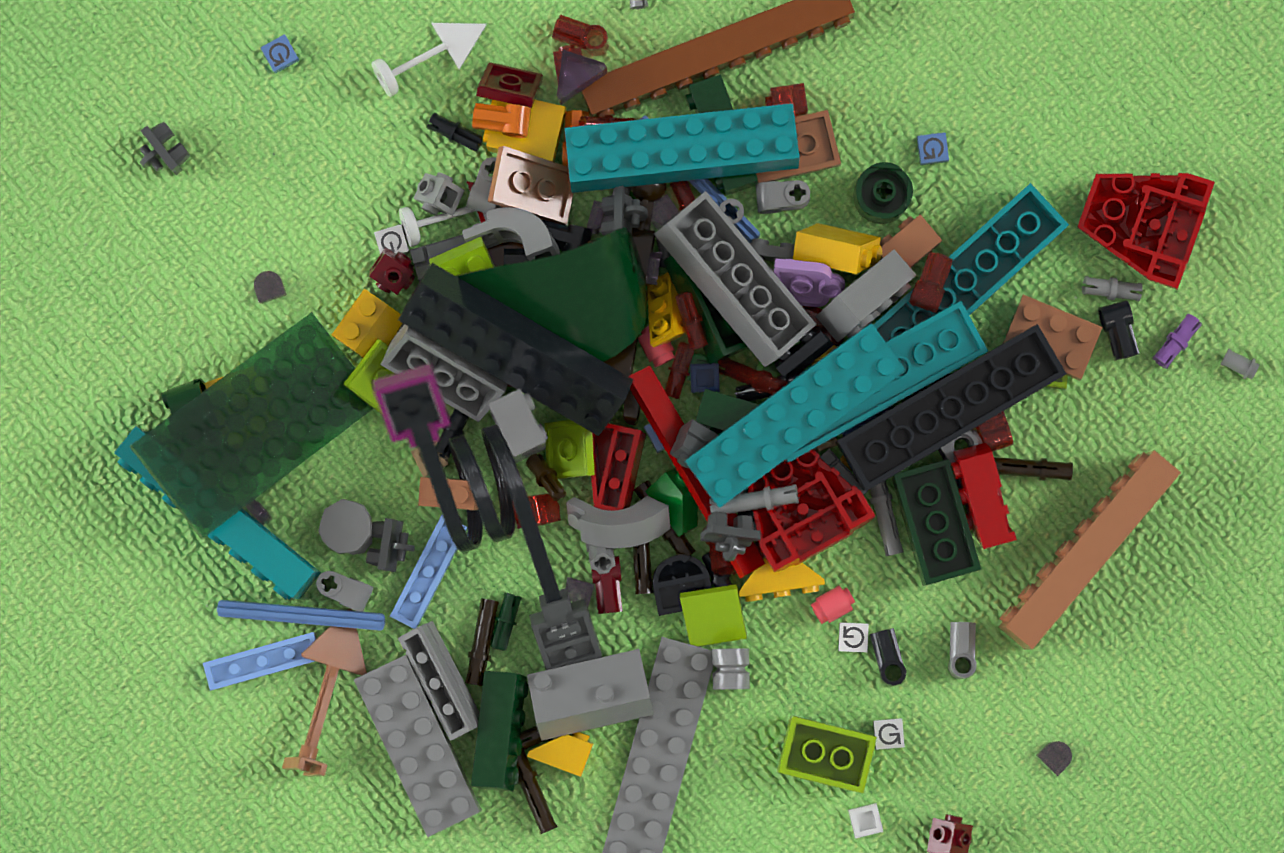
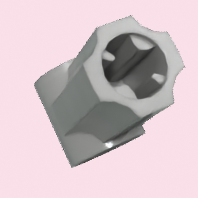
[586,543,616,574]
[948,622,977,679]

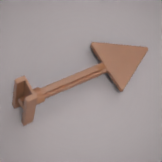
[282,609,367,777]

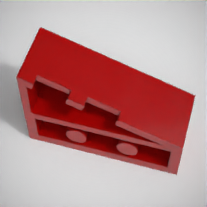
[951,442,1017,549]

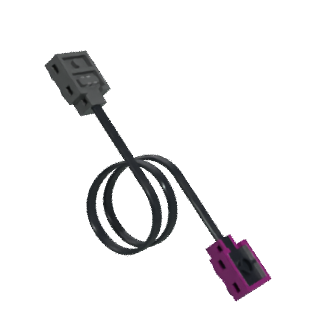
[373,363,602,670]

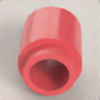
[638,326,675,368]
[810,585,855,624]

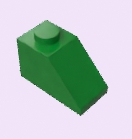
[645,468,698,537]

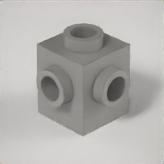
[413,172,465,216]

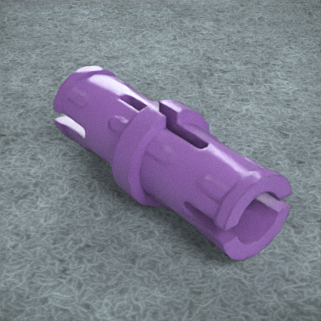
[1152,314,1202,369]

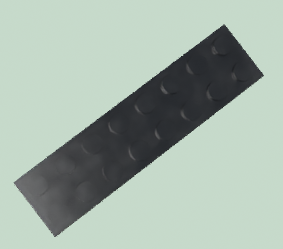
[398,263,633,436]
[835,324,1067,491]

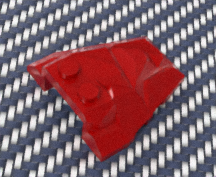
[1077,173,1215,290]
[748,449,875,573]

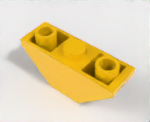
[647,272,692,348]
[738,558,825,602]

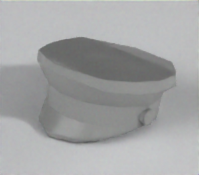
[318,499,373,555]

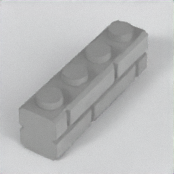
[398,621,480,741]

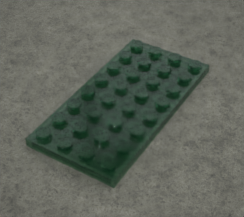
[130,312,374,540]

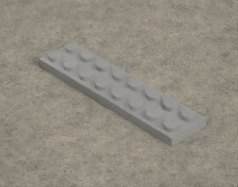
[602,637,713,853]

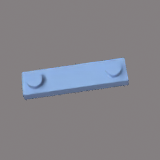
[390,515,468,629]
[203,632,317,691]

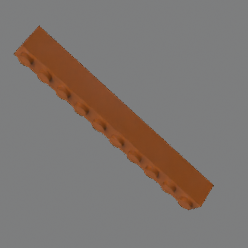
[579,0,855,121]

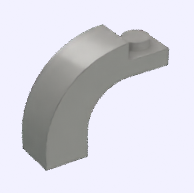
[462,207,560,261]
[566,496,670,548]

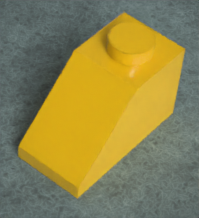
[527,732,593,777]

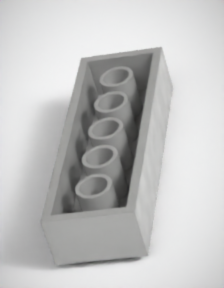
[654,191,816,367]
[354,655,482,837]

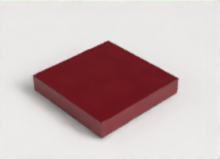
[476,62,543,108]

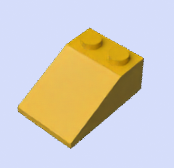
[332,288,402,358]

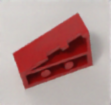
[591,423,646,511]

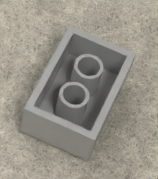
[816,249,916,342]

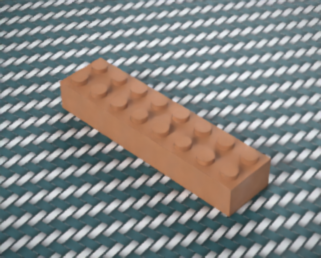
[999,450,1181,649]

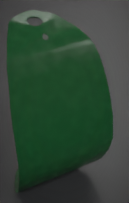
[456,227,646,362]

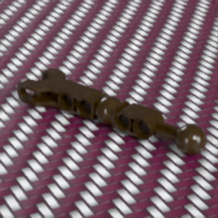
[604,183,666,425]

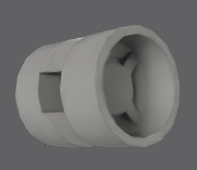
[712,648,750,689]

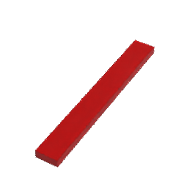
[628,366,766,578]

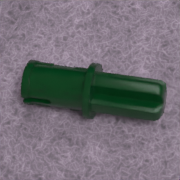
[490,592,522,651]

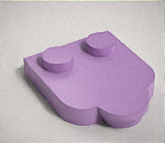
[774,258,845,307]

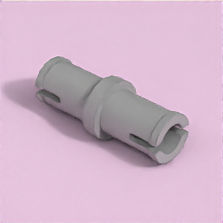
[1082,276,1142,301]

